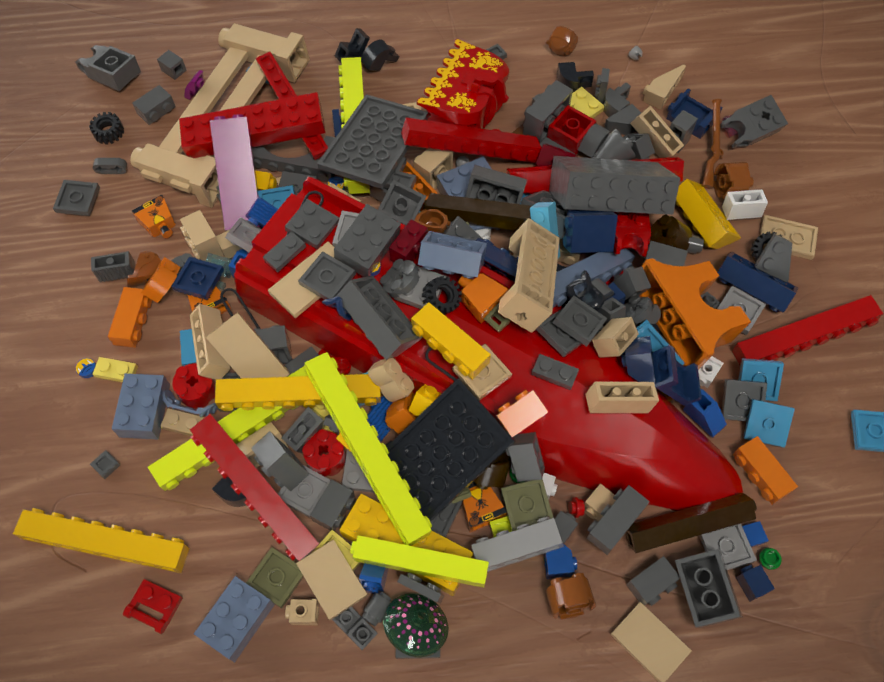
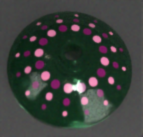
[383,593,449,658]

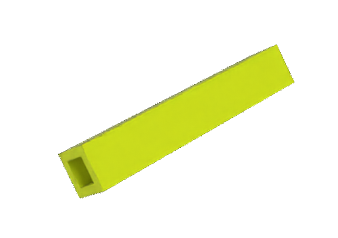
[350,535,489,588]

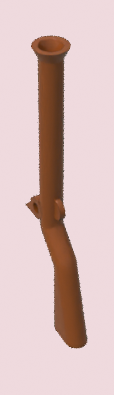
[702,99,724,189]

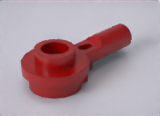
[318,349,351,375]

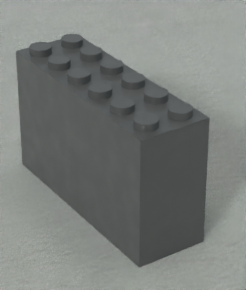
[549,156,680,215]

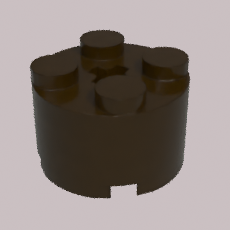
[649,214,692,250]
[474,451,511,490]

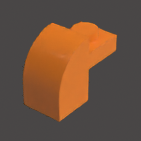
[141,257,180,303]

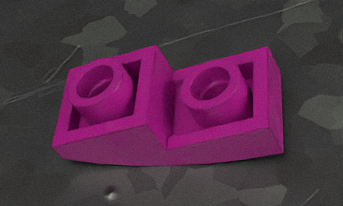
[184,70,205,100]

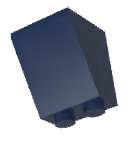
[563,210,618,253]

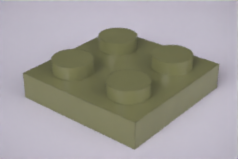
[501,479,553,531]
[246,547,304,609]

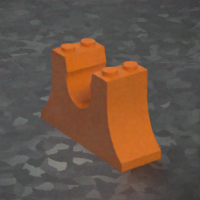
[640,258,751,370]

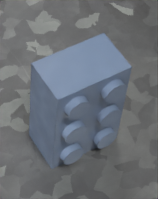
[437,156,491,197]
[418,231,487,278]
[112,373,170,440]
[194,576,275,663]

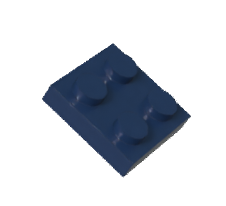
[172,257,224,300]

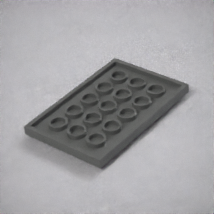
[317,94,429,189]

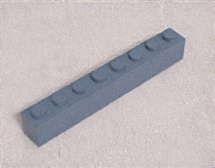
[553,248,635,307]

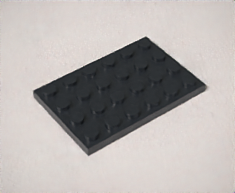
[387,378,516,522]

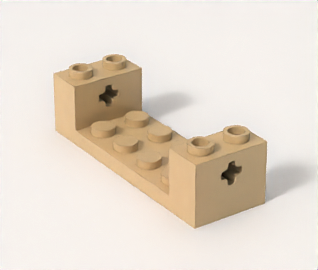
[498,218,560,333]

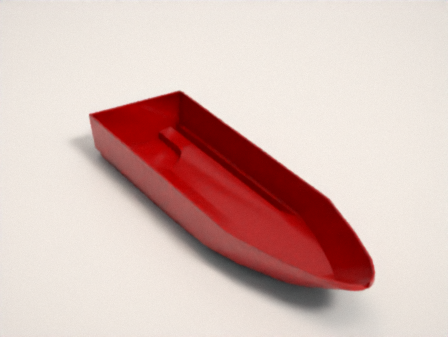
[234,176,743,511]

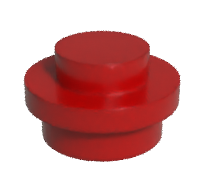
[568,497,585,518]

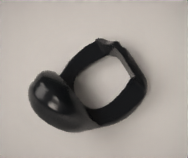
[567,270,604,311]

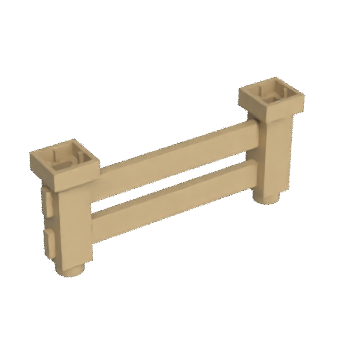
[130,23,310,208]

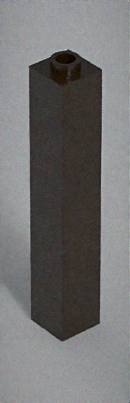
[423,193,532,230]
[626,493,757,553]

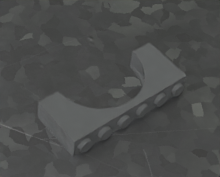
[252,136,336,181]

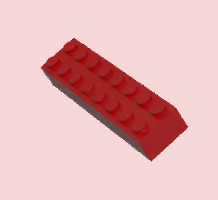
[179,92,326,158]

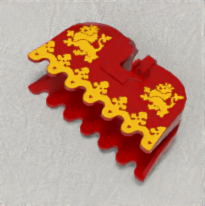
[417,39,509,129]

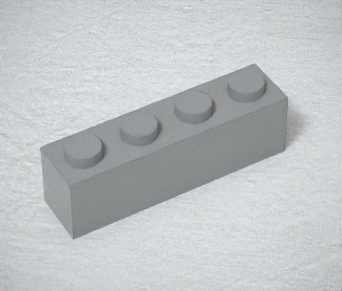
[471,517,564,572]

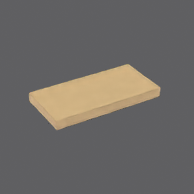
[268,242,335,318]
[206,312,290,378]

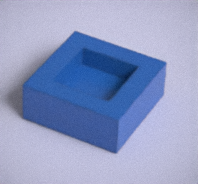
[742,521,769,547]

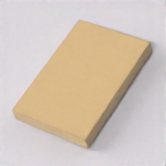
[759,215,818,260]
[296,539,368,620]
[610,602,692,682]

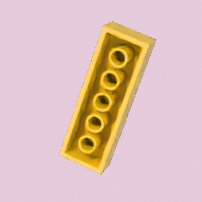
[339,494,474,596]

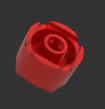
[172,363,216,409]
[302,429,346,476]

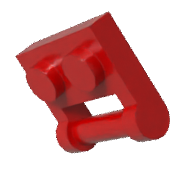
[123,579,183,634]

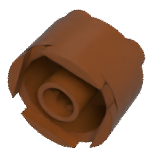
[714,162,754,199]
[546,573,596,620]

